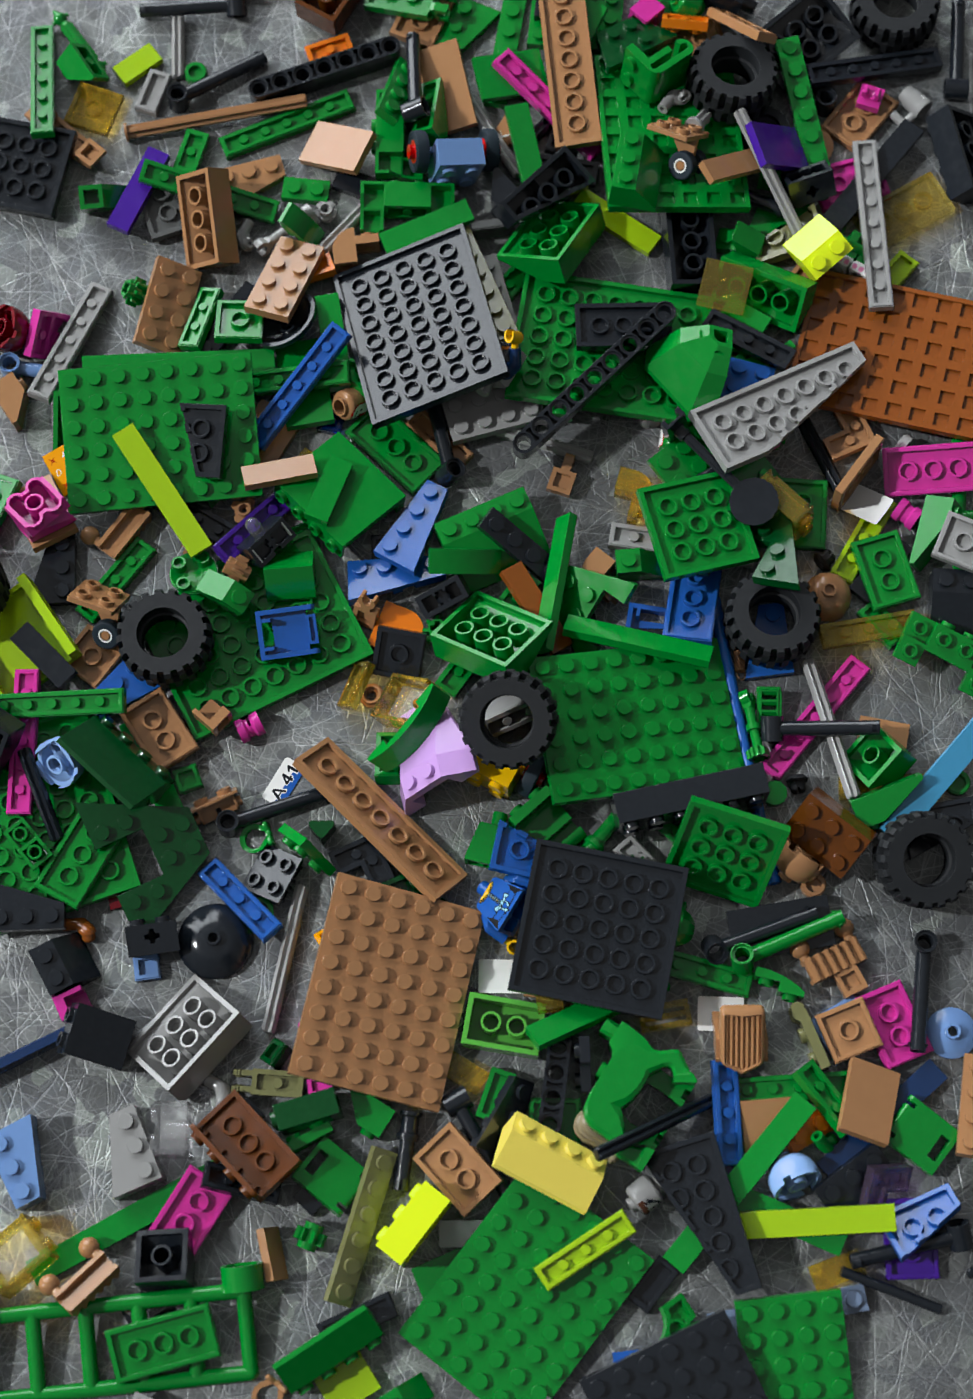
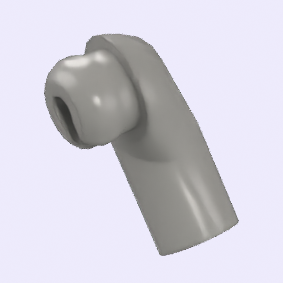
[657,89,691,114]

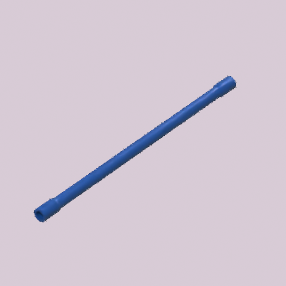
[714,597,781,886]

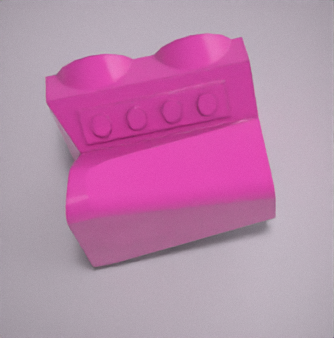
[4,476,76,543]

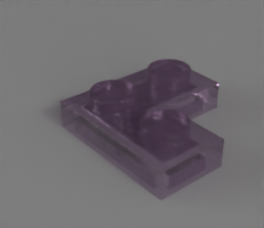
[859,1163,913,1205]

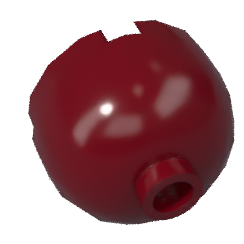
[0,304,30,353]

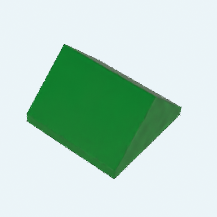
[263,551,317,602]

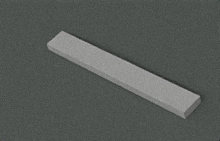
[852,140,894,312]

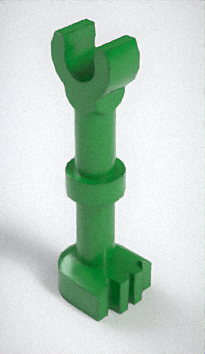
[738,689,770,763]

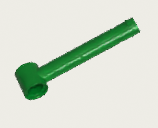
[730,910,846,975]

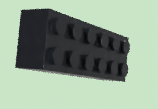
[611,762,770,837]

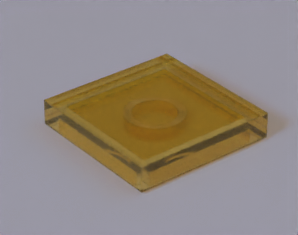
[64,82,124,138]
[696,258,754,316]

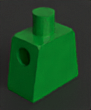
[464,811,508,869]

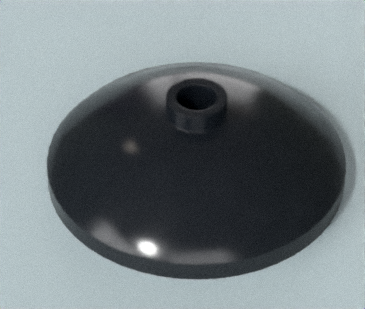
[258,292,317,349]
[178,904,254,980]

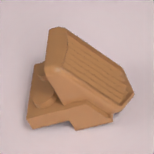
[711,1005,768,1074]

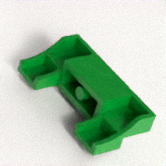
[371,89,423,182]
[360,180,455,235]
[892,611,973,697]

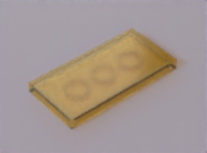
[852,171,956,247]

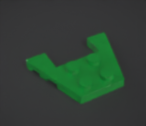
[559,564,638,653]

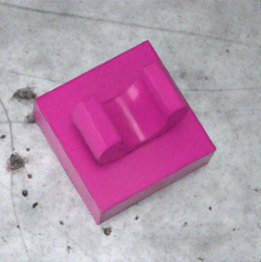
[855,83,885,114]

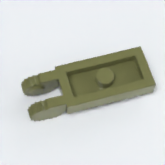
[788,1001,831,1071]
[231,1068,305,1099]

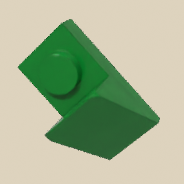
[716,221,767,258]

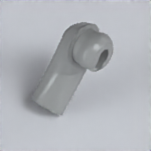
[236,218,255,252]
[204,1074,231,1106]

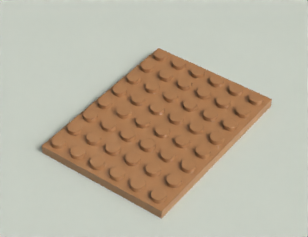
[287,872,483,1113]

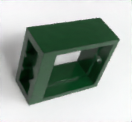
[269,1087,344,1136]

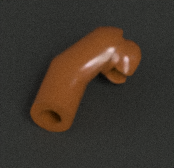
[63,918,96,943]

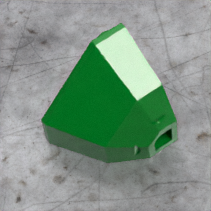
[644,324,733,416]

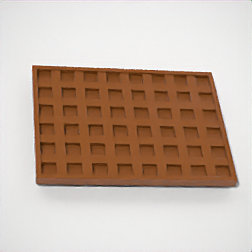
[791,271,973,441]

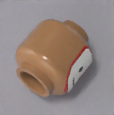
[332,387,367,421]

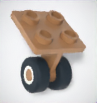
[647,117,709,180]
[67,579,130,649]

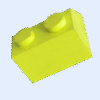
[782,214,854,281]

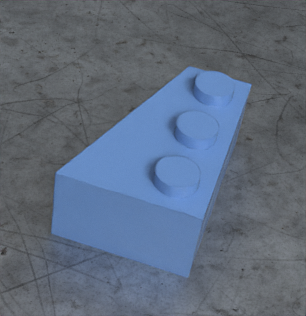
[0,1114,46,1211]

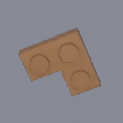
[822,412,874,463]

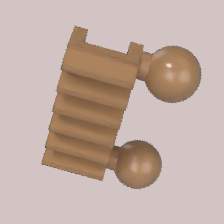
[80,509,152,561]
[789,918,868,986]
[39,1237,120,1316]

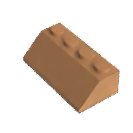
[176,167,240,270]

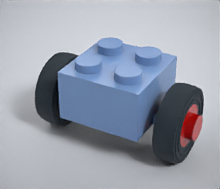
[407,128,501,187]

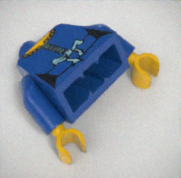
[477,875,529,955]

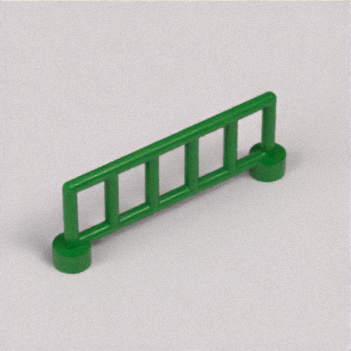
[0,1261,265,1399]

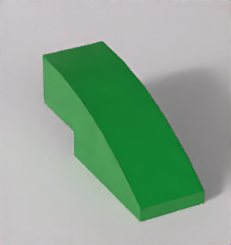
[428,548,502,574]

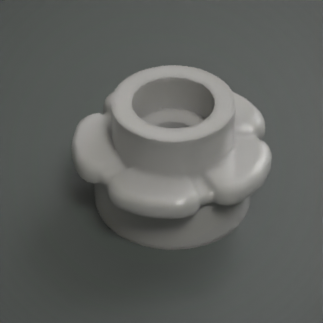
[314,201,337,223]

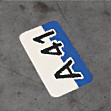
[262,758,302,802]

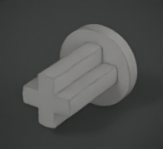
[684,109,712,131]

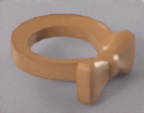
[251,1373,289,1399]

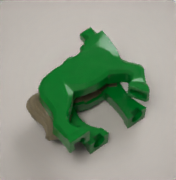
[573,1018,698,1174]

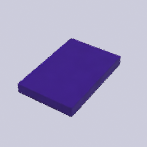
[745,121,809,171]
[880,1198,940,1280]

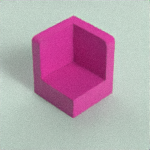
[628,0,665,26]
[52,985,93,1024]

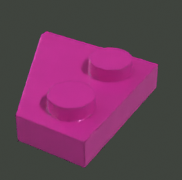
[23,308,70,359]

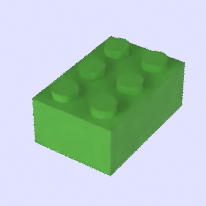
[461,992,547,1060]

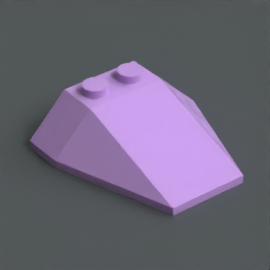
[400,706,480,816]

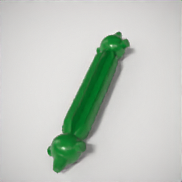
[52,10,107,71]

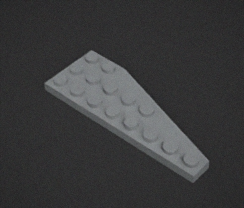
[688,341,866,474]

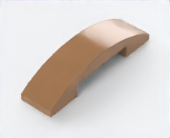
[24,109,107,169]

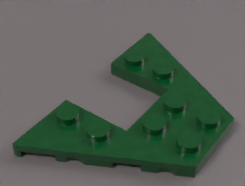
[700,506,800,591]
[75,803,210,936]

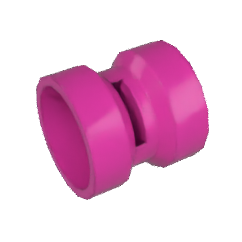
[890,498,922,531]
[233,711,266,744]

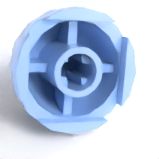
[35,736,85,788]
[767,1151,822,1202]

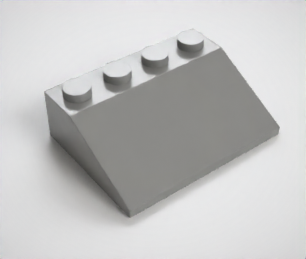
[127,974,253,1104]

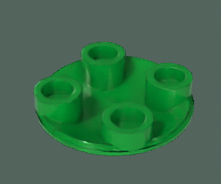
[169,551,218,595]

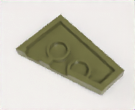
[756,203,818,264]

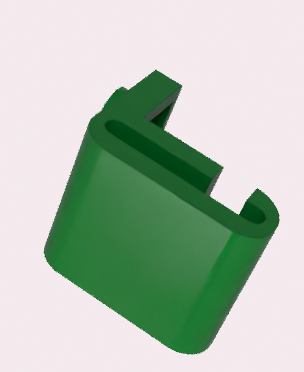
[620,39,694,104]
[509,785,587,846]

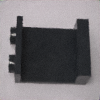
[56,1002,137,1071]

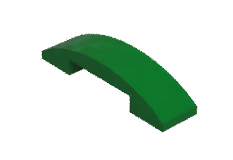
[367,683,450,772]

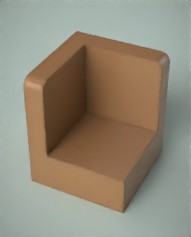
[192,699,233,737]

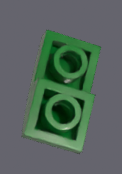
[278,202,325,245]
[3,817,53,871]
[753,966,805,1003]

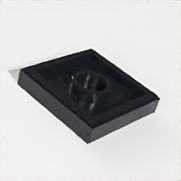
[371,625,428,683]

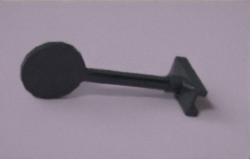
[660,407,779,527]

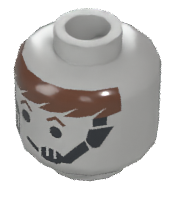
[625,1175,665,1215]

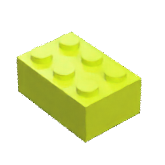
[376,1181,452,1268]

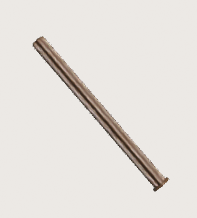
[124,94,308,142]

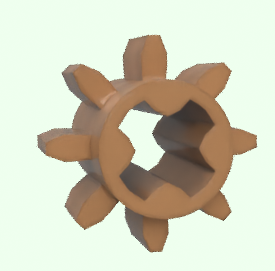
[222,554,252,584]

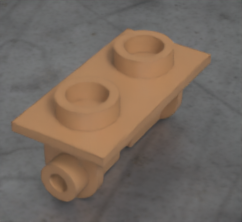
[190,786,243,825]

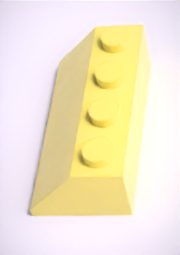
[492,1111,608,1215]

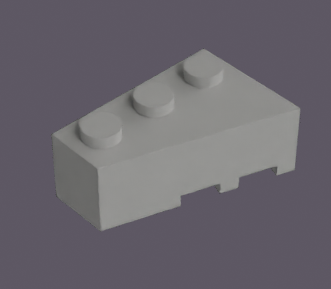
[109,1104,167,1201]

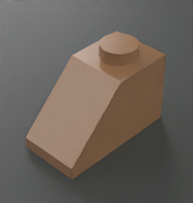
[0,372,29,432]

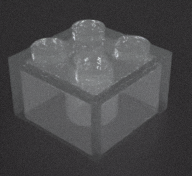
[150,1101,195,1159]

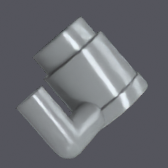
[889,85,932,126]

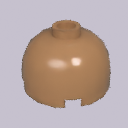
[807,572,852,622]
[776,838,825,883]

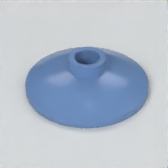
[926,1007,973,1059]

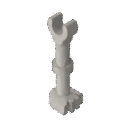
[253,203,320,258]

